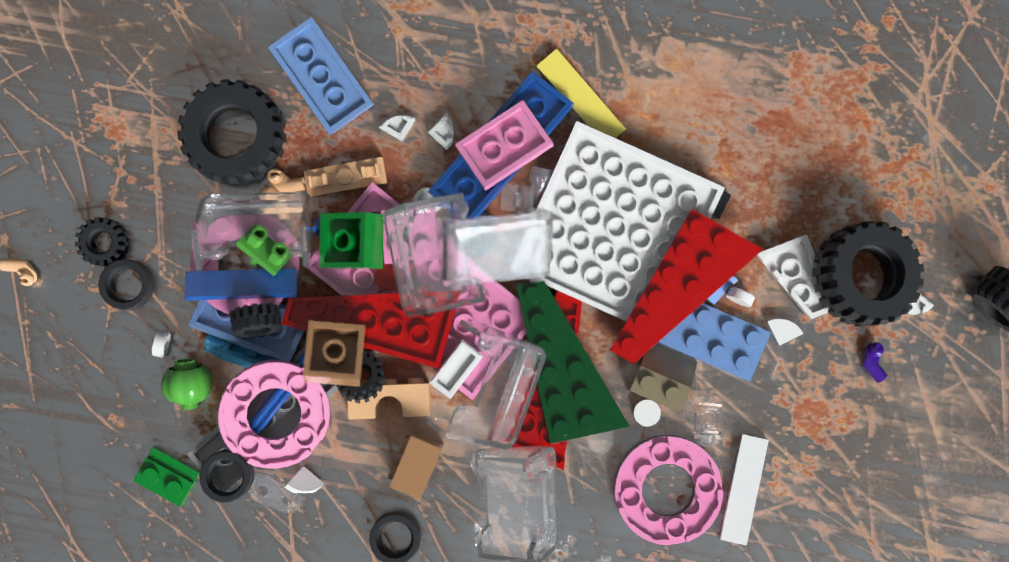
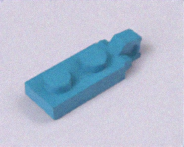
[204,334,275,368]

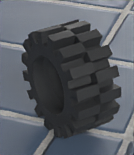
[75,217,129,266]
[229,303,282,339]
[336,350,385,403]

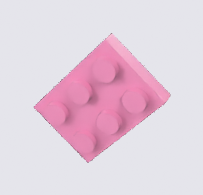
[455,100,553,191]

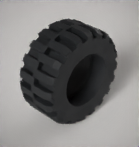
[177,79,287,186]
[812,221,924,327]

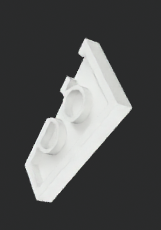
[757,234,830,319]

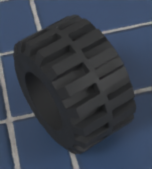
[971,266,1009,332]

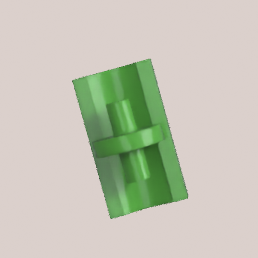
[236,225,292,276]

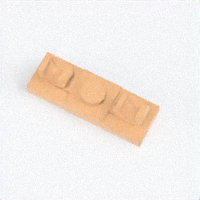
[304,157,388,198]

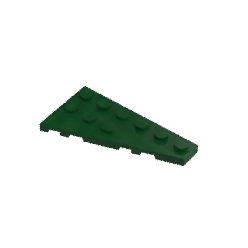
[516,279,630,444]

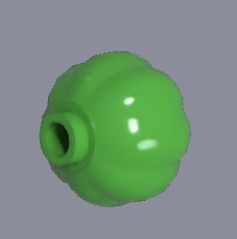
[161,358,213,410]

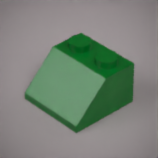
[319,212,384,269]

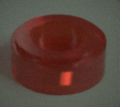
[374,264,402,291]

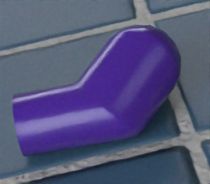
[862,342,888,383]

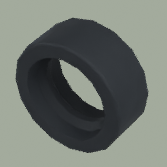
[98,259,154,310]
[199,449,254,503]
[369,511,422,562]

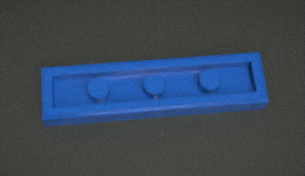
[185,269,297,301]

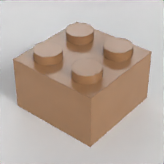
[303,321,365,387]
[388,431,444,500]

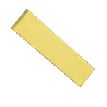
[536,49,626,138]

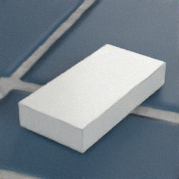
[429,340,483,399]

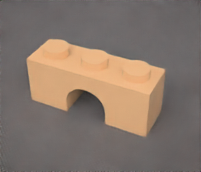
[348,377,431,419]

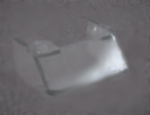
[191,192,311,271]
[425,319,546,449]

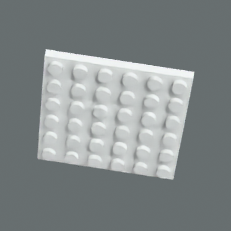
[510,121,725,321]

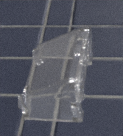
[384,193,486,318]
[435,207,553,291]
[471,446,559,562]

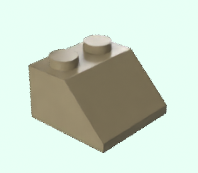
[627,344,697,412]

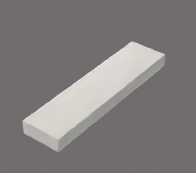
[719,434,769,545]

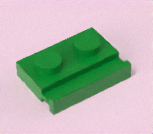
[133,446,200,507]

